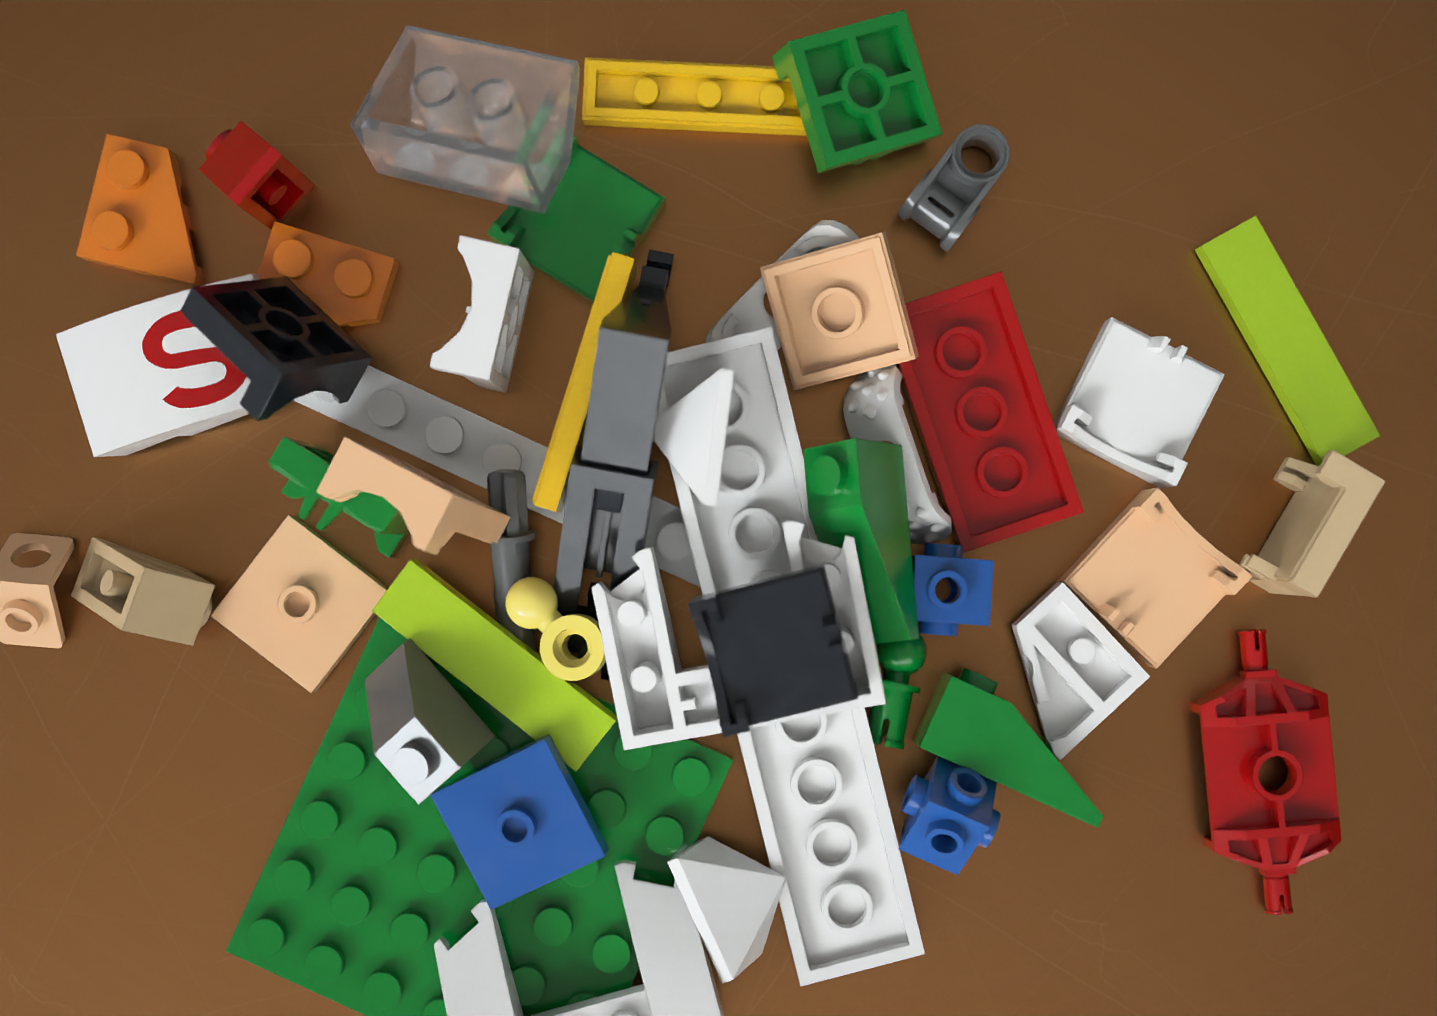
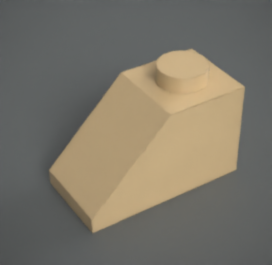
[71,537,215,646]

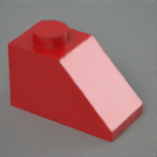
[199,121,315,230]

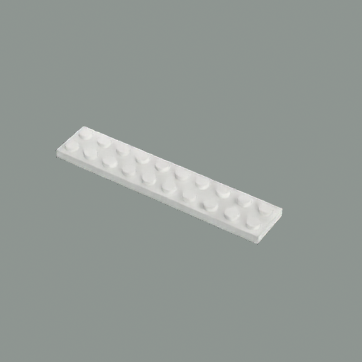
[658,327,925,986]

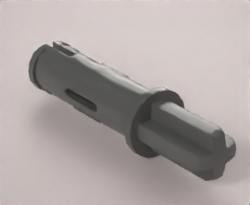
[487,469,536,652]

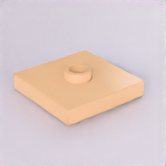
[760,231,919,390]
[211,515,388,693]

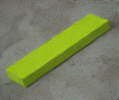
[1195,216,1380,466]
[371,558,618,771]

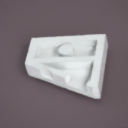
[1011,582,1150,760]

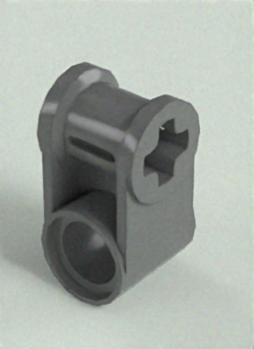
[896,124,1010,252]

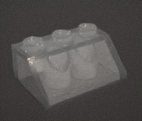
[350,25,580,213]

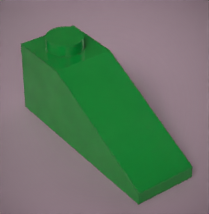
[803,438,919,644]
[912,667,1103,828]

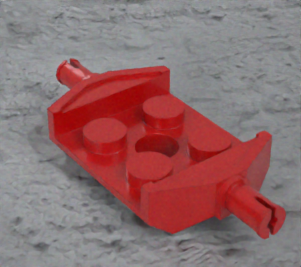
[1191,629,1342,915]

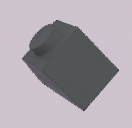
[365,639,496,804]

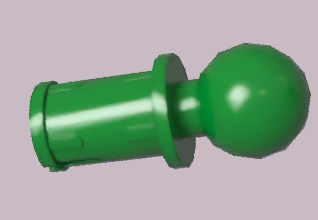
[868,634,927,750]

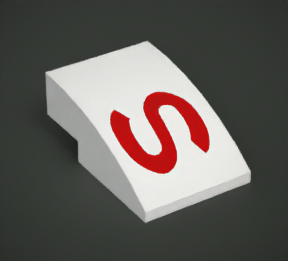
[56,274,260,457]

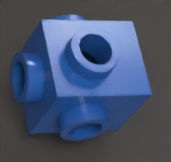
[912,543,994,636]
[898,756,1000,875]

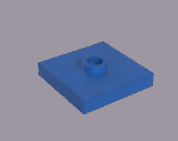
[431,734,609,910]

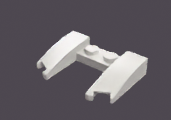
[592,520,886,750]
[434,860,725,1016]

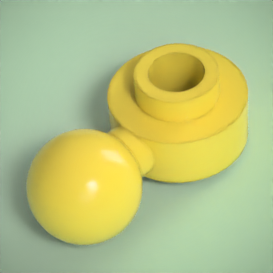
[505,577,606,681]

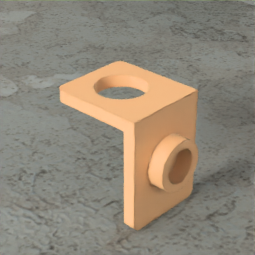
[0,533,74,648]

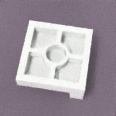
[430,235,534,393]
[1054,317,1225,488]

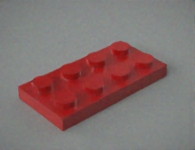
[895,271,1084,553]

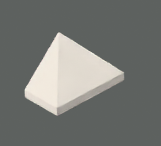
[654,369,734,506]
[667,836,786,983]

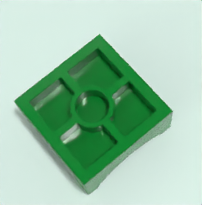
[772,10,942,173]
[487,124,666,304]
[268,436,410,558]

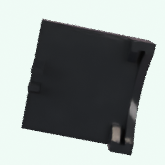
[181,277,372,421]
[688,564,858,738]

